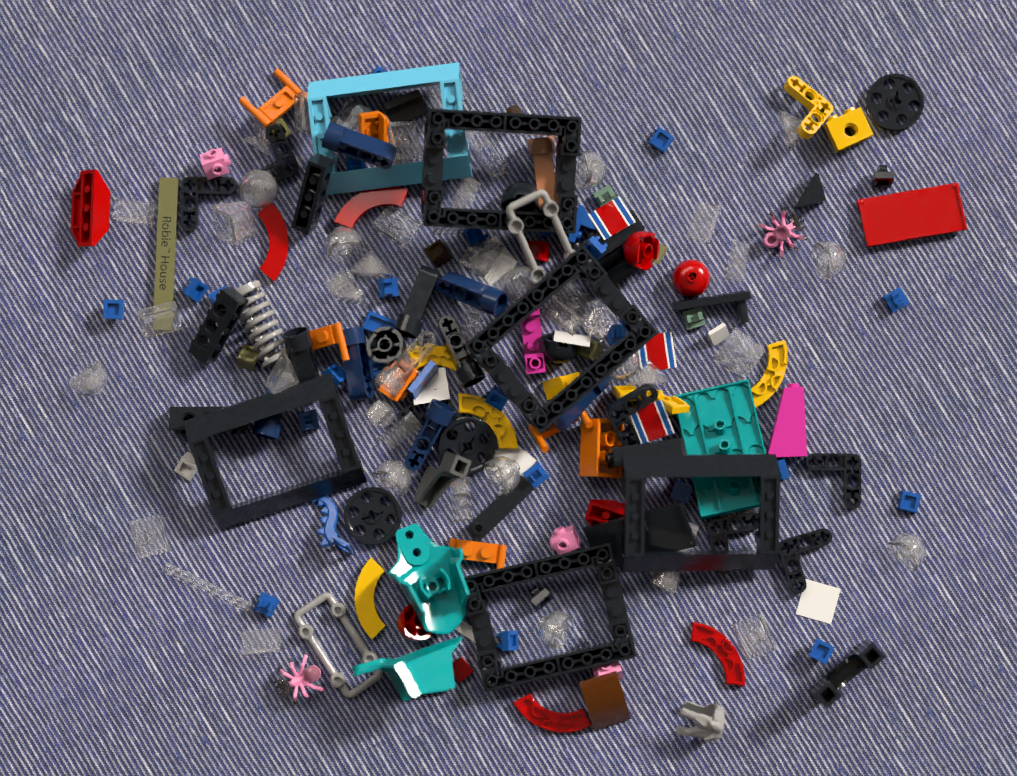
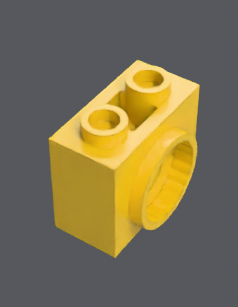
[823,107,874,153]

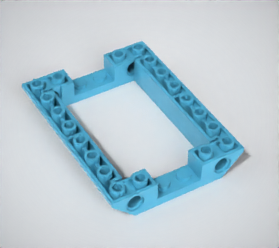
[307,62,473,196]

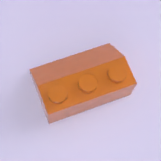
[579,418,624,478]

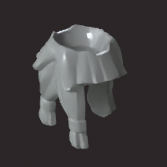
[675,701,727,742]

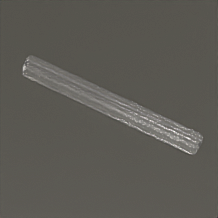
[163,563,252,612]

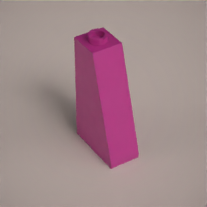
[766,383,807,458]

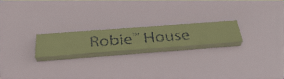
[153,177,179,330]

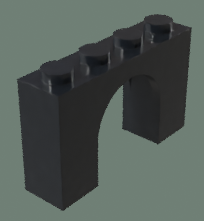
[808,640,886,709]

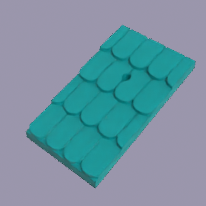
[674,379,766,520]

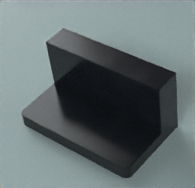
[383,89,427,127]
[597,246,638,285]

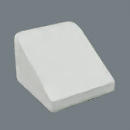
[707,323,730,346]
[174,452,198,481]

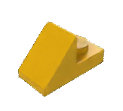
[542,372,580,401]

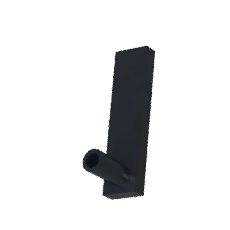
[672,290,751,323]
[466,475,534,542]

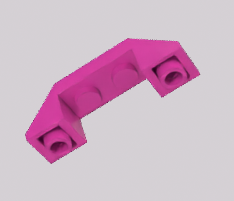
[521,308,546,374]

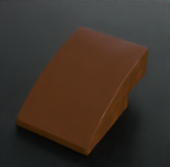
[579,671,631,730]

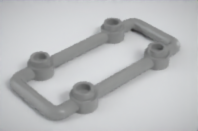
[506,189,580,283]
[294,592,383,698]

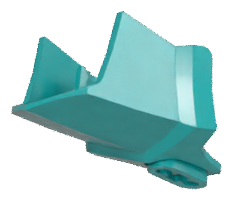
[387,523,470,634]
[352,636,462,701]

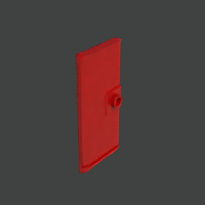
[856,182,967,247]

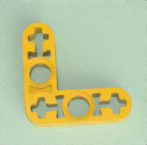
[784,76,833,139]

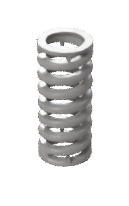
[235,280,290,369]

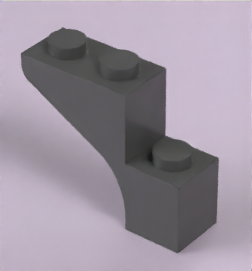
[413,451,472,509]

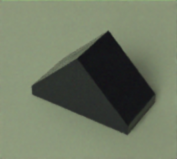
[795,173,826,210]

